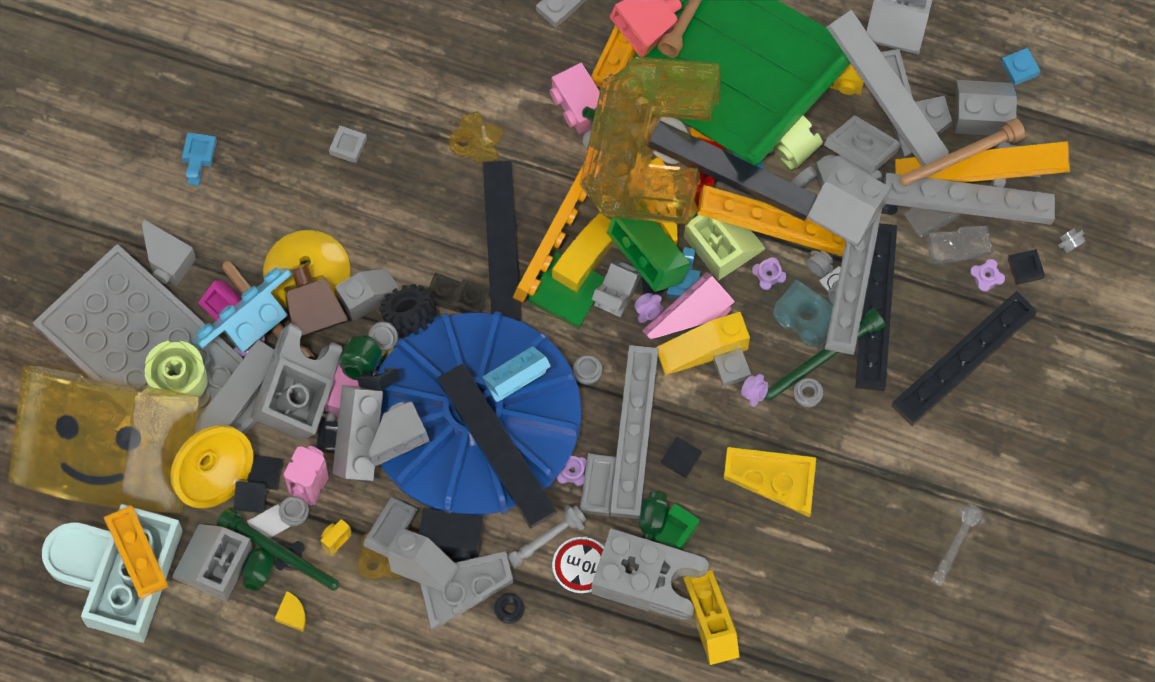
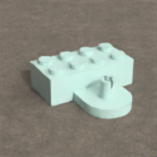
[42,504,183,643]

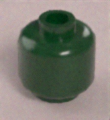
[338,335,382,380]

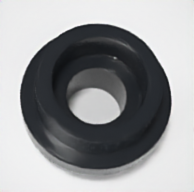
[494,593,524,624]

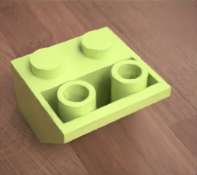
[684,215,765,281]

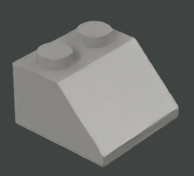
[955,80,1017,135]
[807,159,890,247]

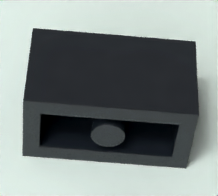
[419,508,483,561]

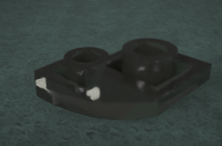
[428,272,490,314]

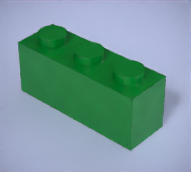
[606,204,691,292]

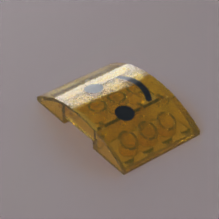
[8,364,200,513]

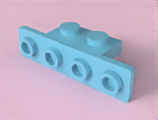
[192,267,292,352]

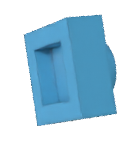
[1001,48,1040,86]

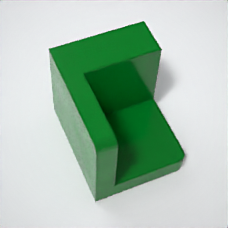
[655,504,700,551]

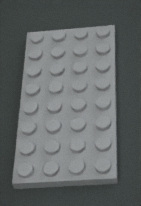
[33,244,260,457]

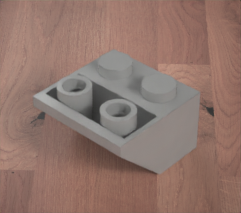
[867,0,932,54]
[172,524,253,602]

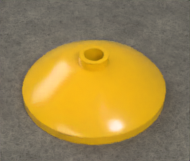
[263,230,351,308]
[171,425,253,509]

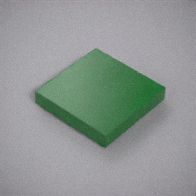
[528,252,605,329]

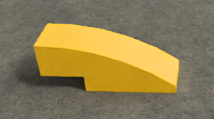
[552,213,614,293]

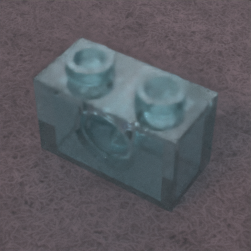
[773,279,833,349]

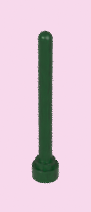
[765,307,886,401]
[217,507,340,591]

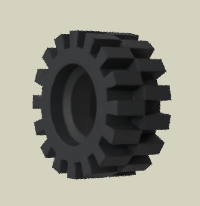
[379,284,437,337]

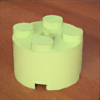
[769,116,823,172]
[144,341,208,410]

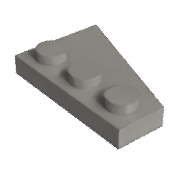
[420,551,513,632]

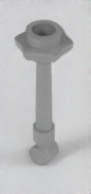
[508,505,586,568]

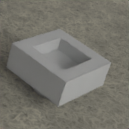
[329,126,367,163]
[713,348,751,387]

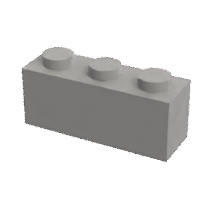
[332,385,383,481]

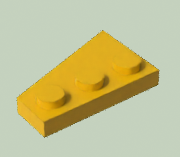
[724,447,816,517]

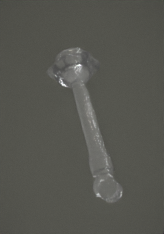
[931,504,986,587]

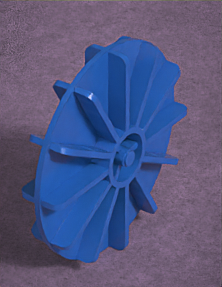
[376,311,581,516]

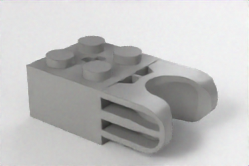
[250,323,342,441]
[592,528,709,621]

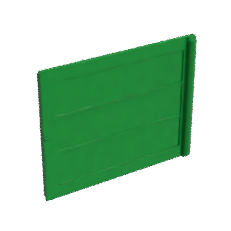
[620,0,851,166]

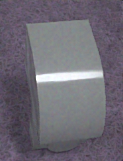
[591,259,641,317]

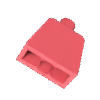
[610,0,682,59]

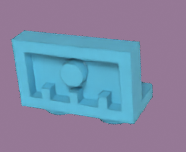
[483,346,550,402]

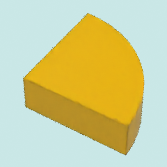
[275,591,306,632]

